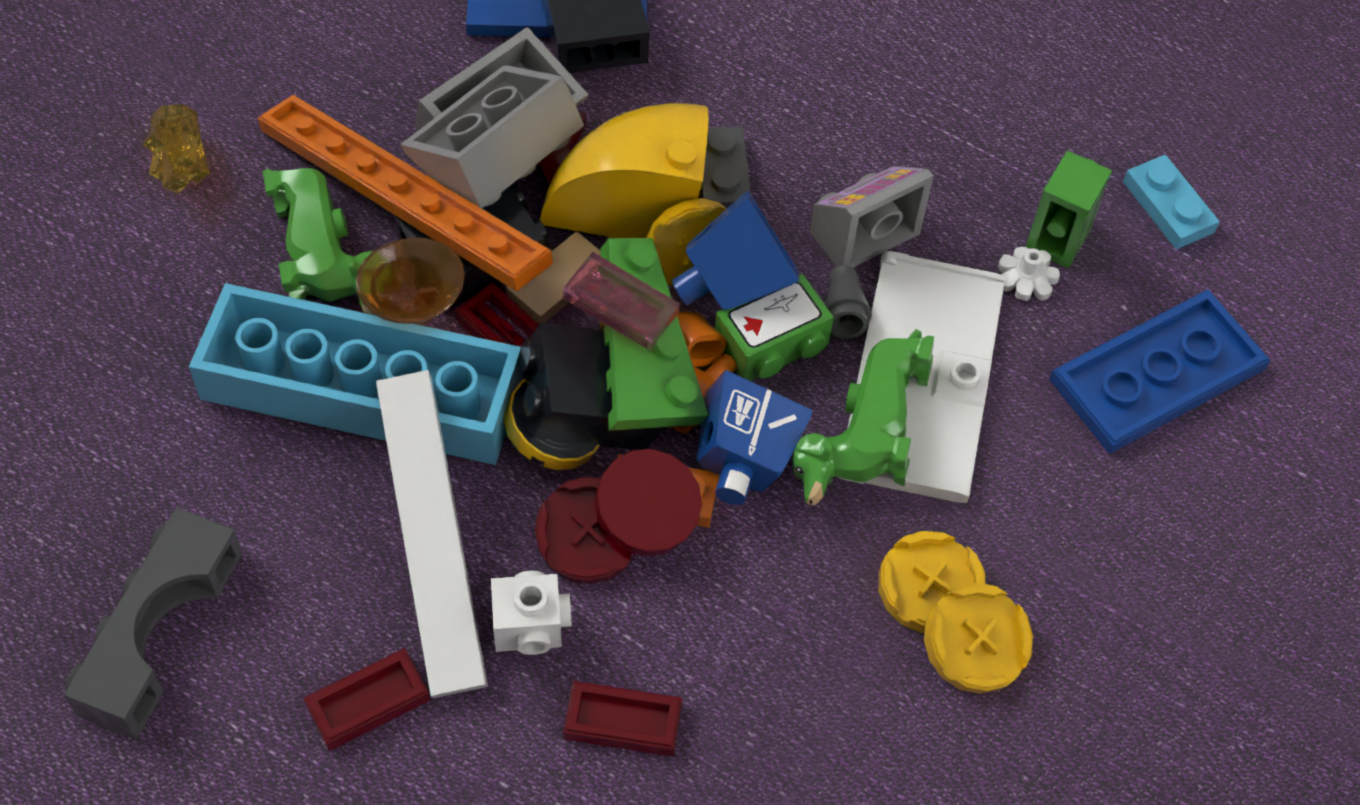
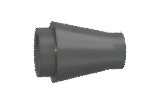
[825,265,872,339]

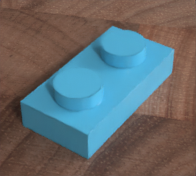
[1123,154,1220,250]

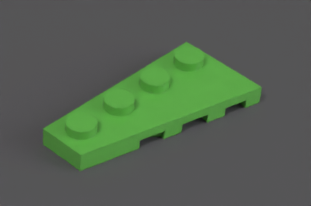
[600,238,709,431]

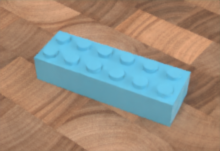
[189,283,524,465]

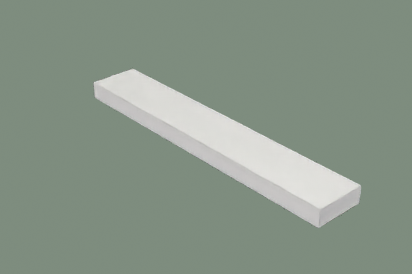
[376,370,488,698]

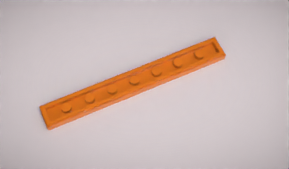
[257,95,553,291]

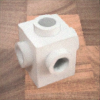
[491,571,572,655]

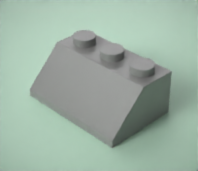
[414,27,589,131]
[400,65,584,208]

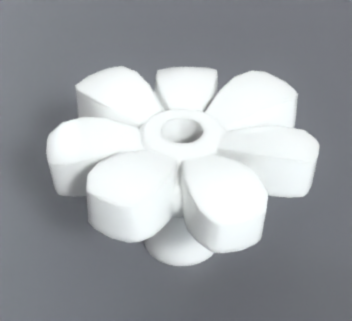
[998,247,1060,301]

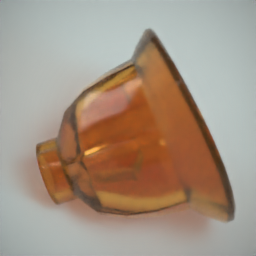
[356,238,465,326]

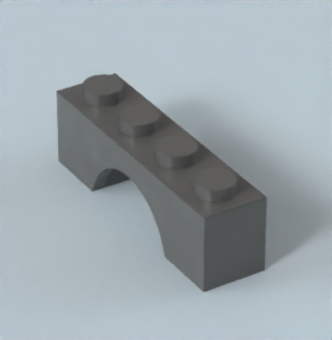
[64,507,243,740]

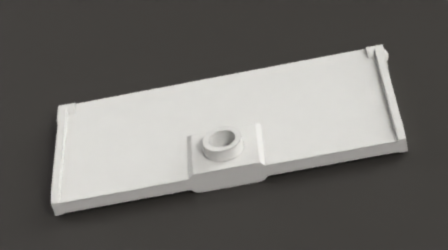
[839,251,1005,503]

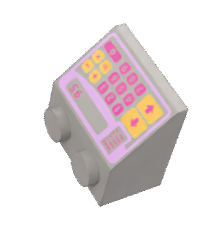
[810,166,934,267]

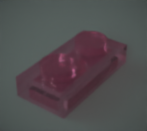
[562,251,680,351]

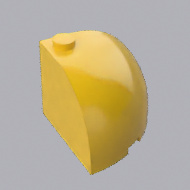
[540,103,709,238]

